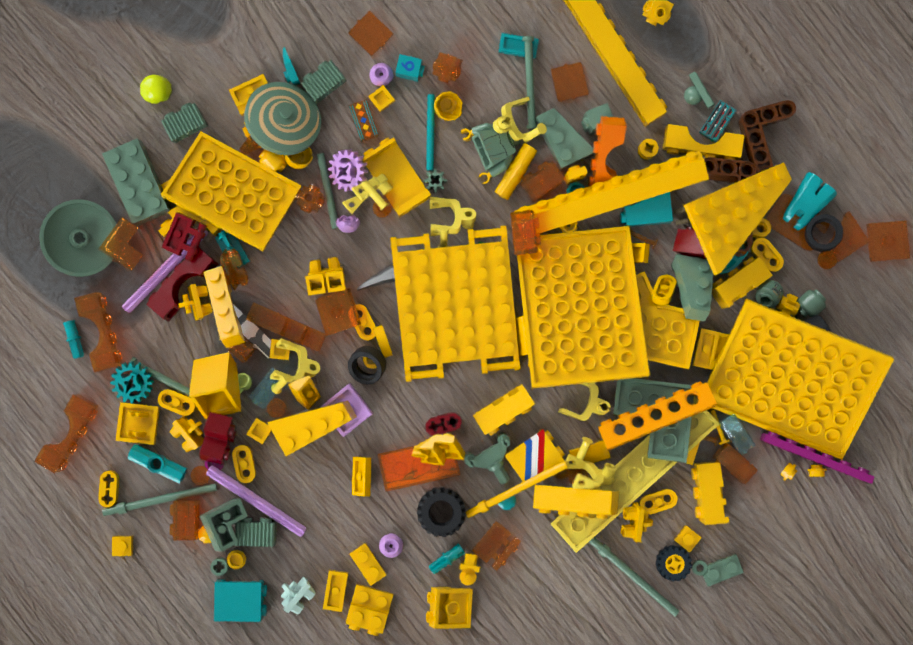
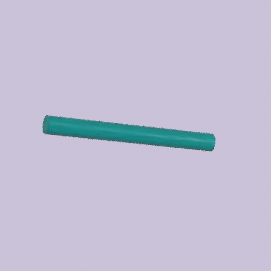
[426,94,435,171]

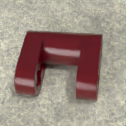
[425,412,462,436]

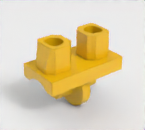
[178,284,213,321]
[170,416,204,452]
[621,502,653,542]
[459,554,480,585]

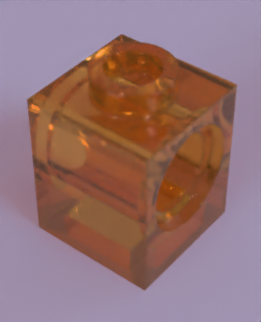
[227,337,258,363]

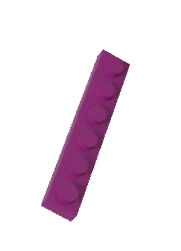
[759,431,875,484]

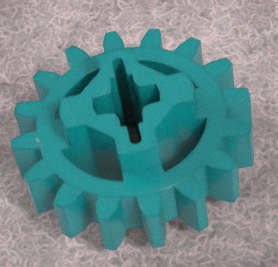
[110,361,154,404]

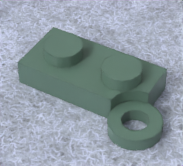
[692,554,744,587]

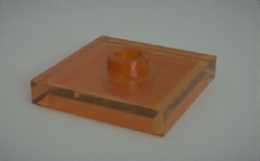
[866,220,910,262]
[315,288,361,336]

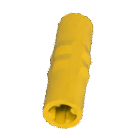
[494,143,538,200]

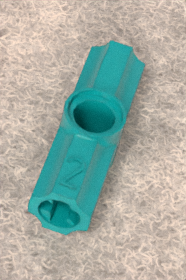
[127,444,188,484]

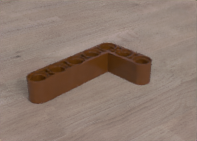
[738,100,796,198]
[704,157,756,257]

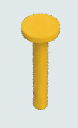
[710,410,730,445]

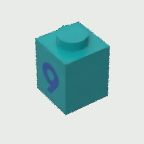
[395,54,425,82]

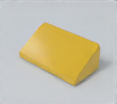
[515,316,528,356]
[288,376,321,410]
[568,440,611,464]

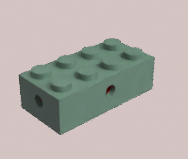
[102,138,171,226]

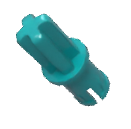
[63,320,84,359]
[429,543,465,574]

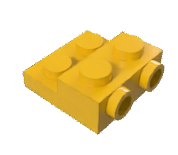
[345,584,393,636]
[426,587,473,629]

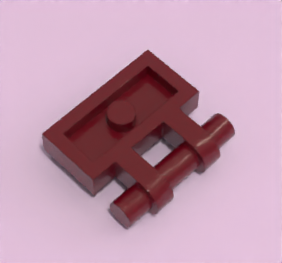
[162,212,207,261]

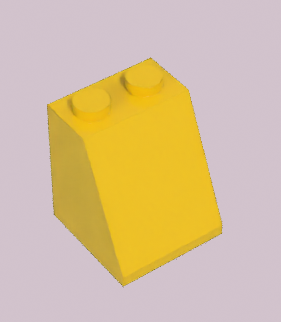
[189,352,241,419]

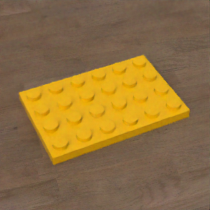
[161,131,302,252]

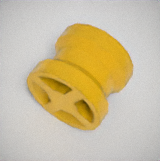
[638,138,659,160]

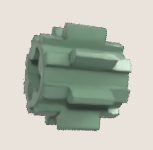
[423,169,447,193]

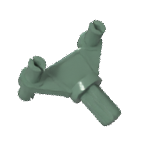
[464,432,510,484]

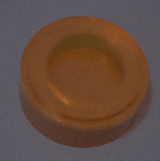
[191,465,210,485]

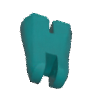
[783,172,837,231]

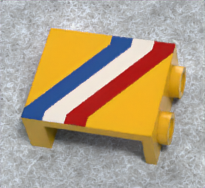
[505,428,565,482]

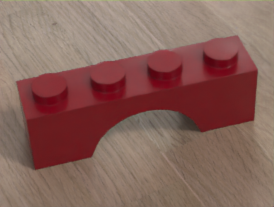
[146,247,219,322]

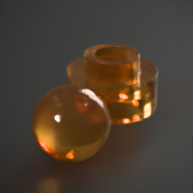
[555,469,588,485]

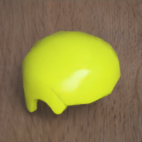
[140,75,172,104]

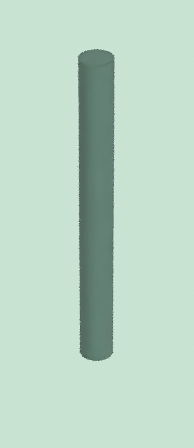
[317,153,338,229]

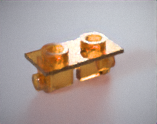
[220,248,249,290]

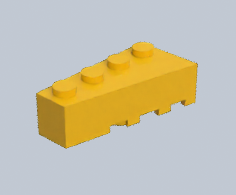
[267,400,357,456]
[533,485,619,519]

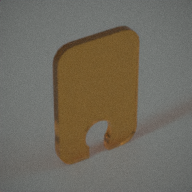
[766,194,829,251]

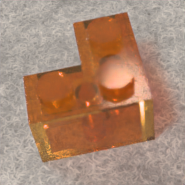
[98,217,143,272]

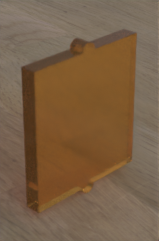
[348,11,393,56]
[550,62,589,102]

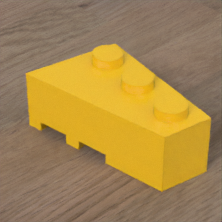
[712,256,773,309]
[473,384,535,436]
[691,461,729,525]

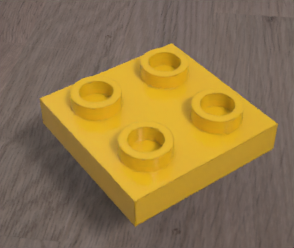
[115,402,160,445]

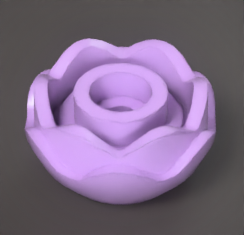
[369,63,393,86]
[336,215,360,233]
[379,533,403,558]

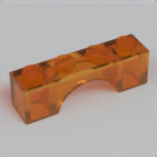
[74,292,122,372]
[34,394,98,473]

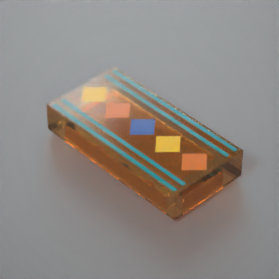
[348,100,379,142]

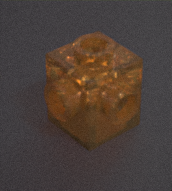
[432,52,463,83]
[295,184,325,214]

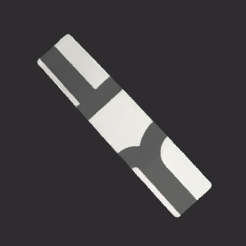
[233,304,271,358]

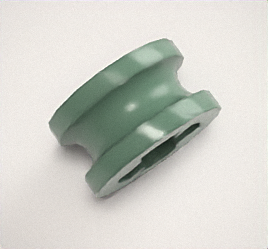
[210,557,229,576]

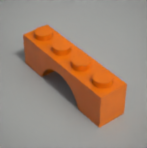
[588,116,626,187]

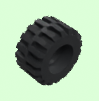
[417,487,466,537]

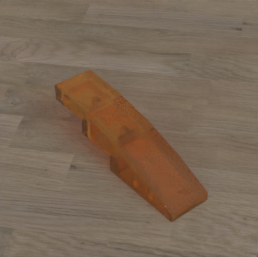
[246,302,327,352]

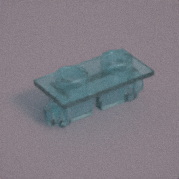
[249,367,279,409]
[719,414,756,455]

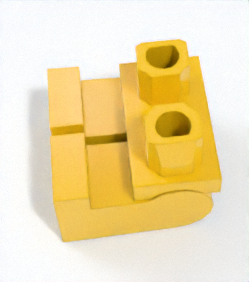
[305,257,346,295]

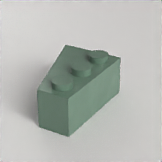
[536,108,595,171]
[671,254,713,322]

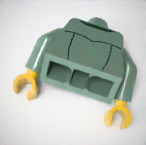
[461,123,521,184]

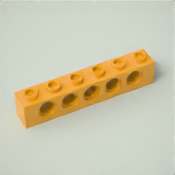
[598,382,717,451]

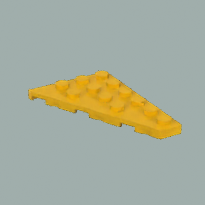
[683,162,792,275]

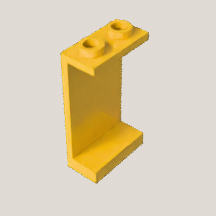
[363,137,431,218]

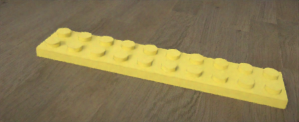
[550,396,719,553]

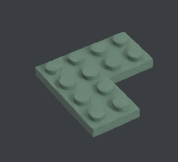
[613,378,694,463]

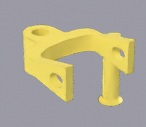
[493,97,547,143]
[342,174,393,214]
[430,197,476,248]
[270,338,320,394]
[558,382,611,421]
[566,437,617,490]

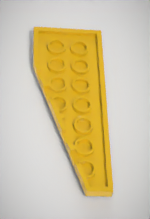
[640,305,700,369]

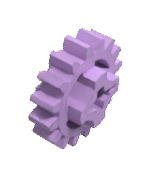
[328,149,368,192]

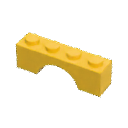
[662,124,744,160]
[204,266,245,348]

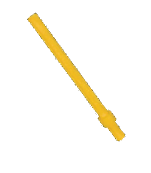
[466,460,569,518]

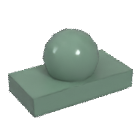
[684,71,714,109]

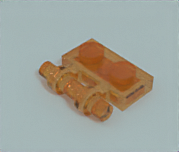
[472,520,521,571]

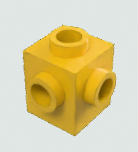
[642,0,674,26]

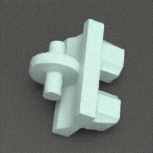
[281,576,316,614]

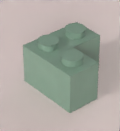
[200,498,248,552]

